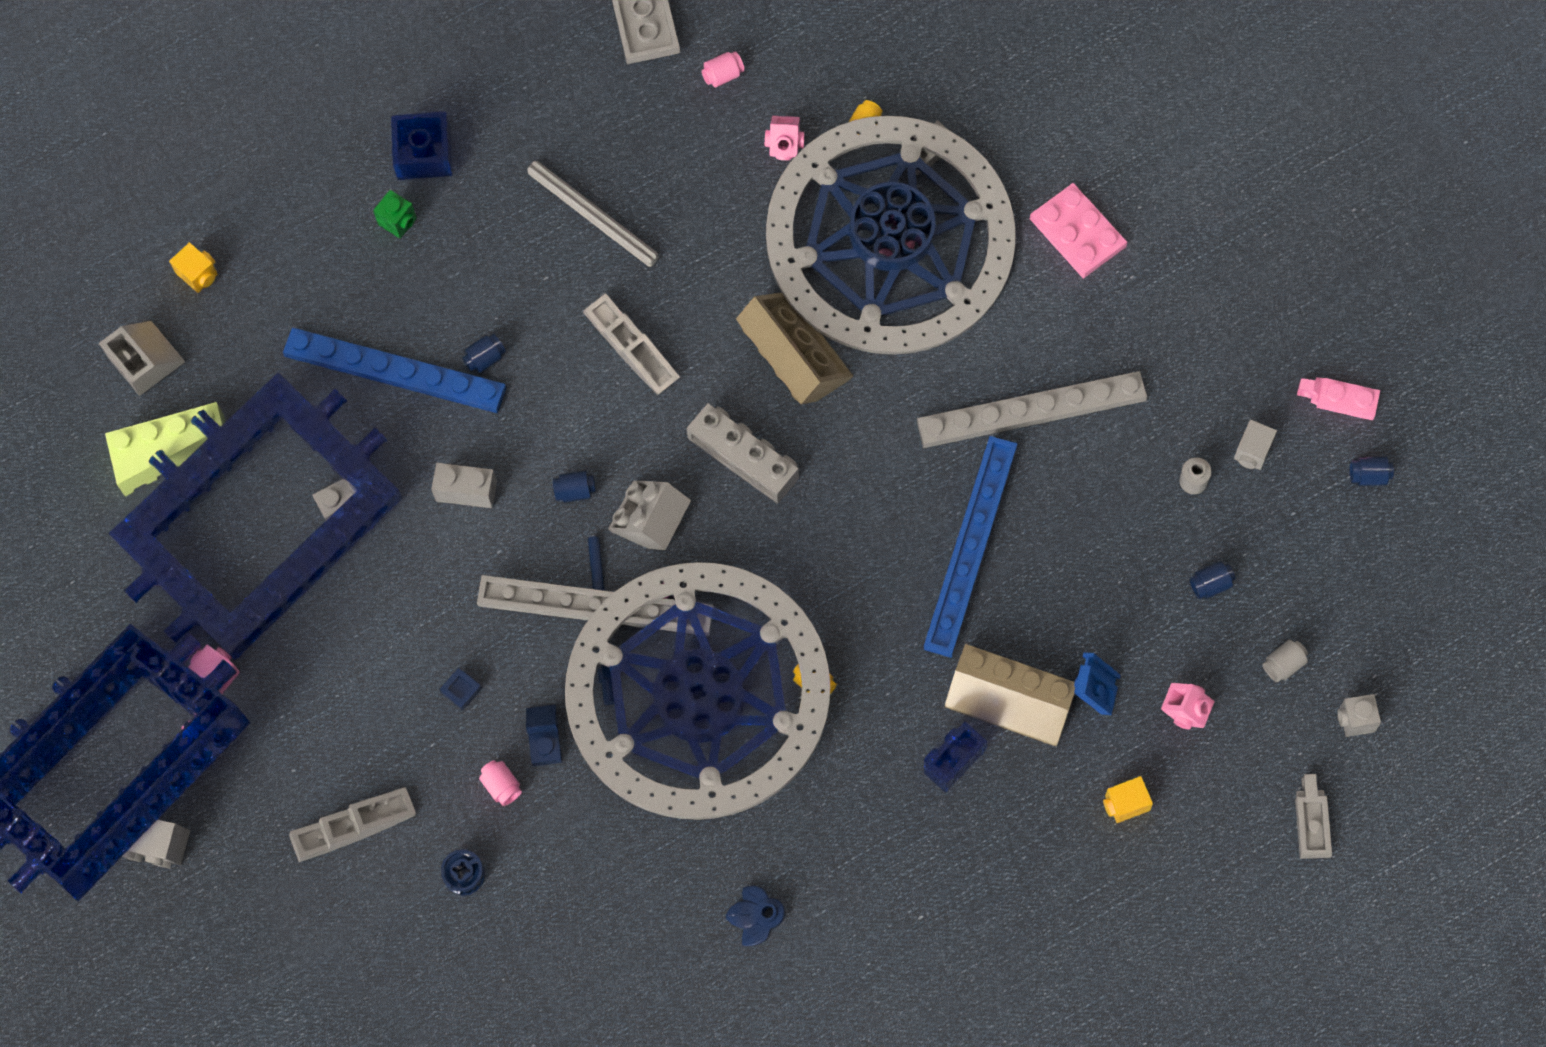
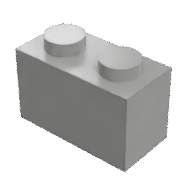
[431,463,497,508]

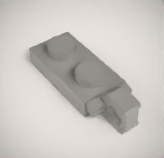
[1295,774,1332,859]

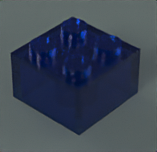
[391,111,453,180]

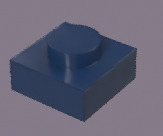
[439,668,482,710]

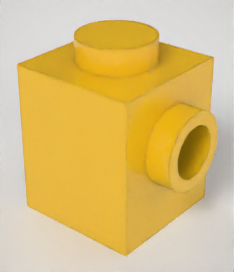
[169,242,218,293]

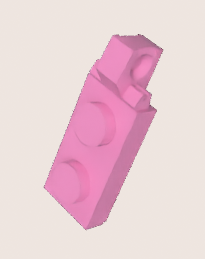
[1297,377,1380,420]

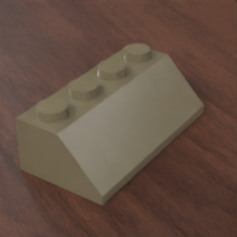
[736,293,853,404]
[945,644,1075,747]

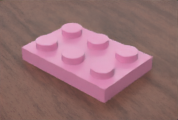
[1030,183,1127,279]

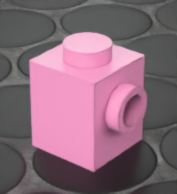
[188,644,240,695]

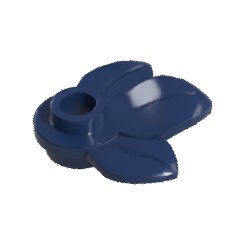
[726,886,785,947]

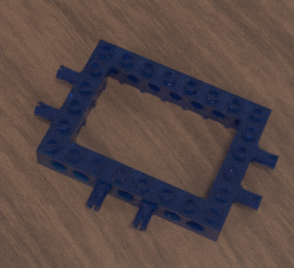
[108,373,403,660]
[0,624,251,902]

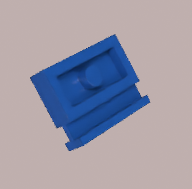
[1074,653,1121,715]

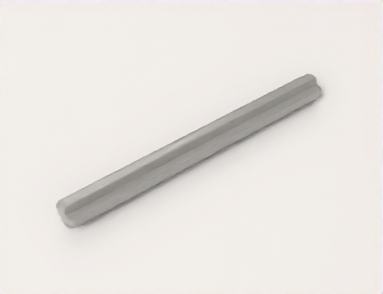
[527,161,659,267]

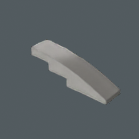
[583,293,680,395]
[289,787,416,862]

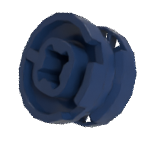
[441,849,485,896]

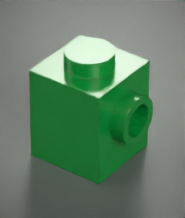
[373,190,417,239]

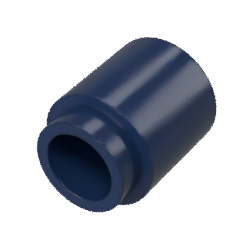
[462,333,506,373]
[1349,456,1394,486]
[553,470,596,503]
[1189,561,1236,599]

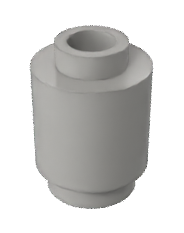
[1179,458,1211,494]
[1263,640,1308,682]

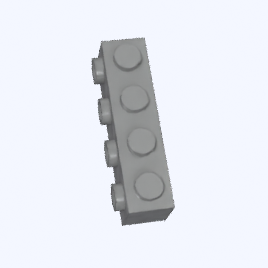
[686,403,799,504]

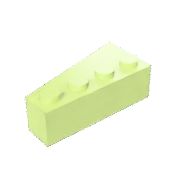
[105,402,230,497]

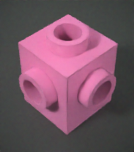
[765,116,805,160]
[1161,683,1215,729]

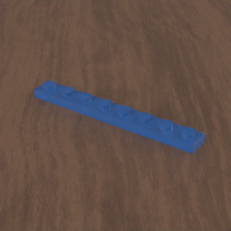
[283,328,506,413]
[923,436,1017,658]

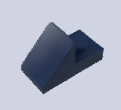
[526,704,562,766]

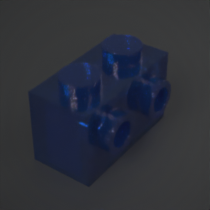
[924,721,987,793]

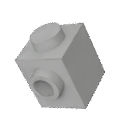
[1337,694,1381,737]

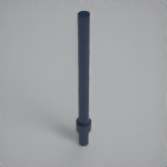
[588,536,616,705]

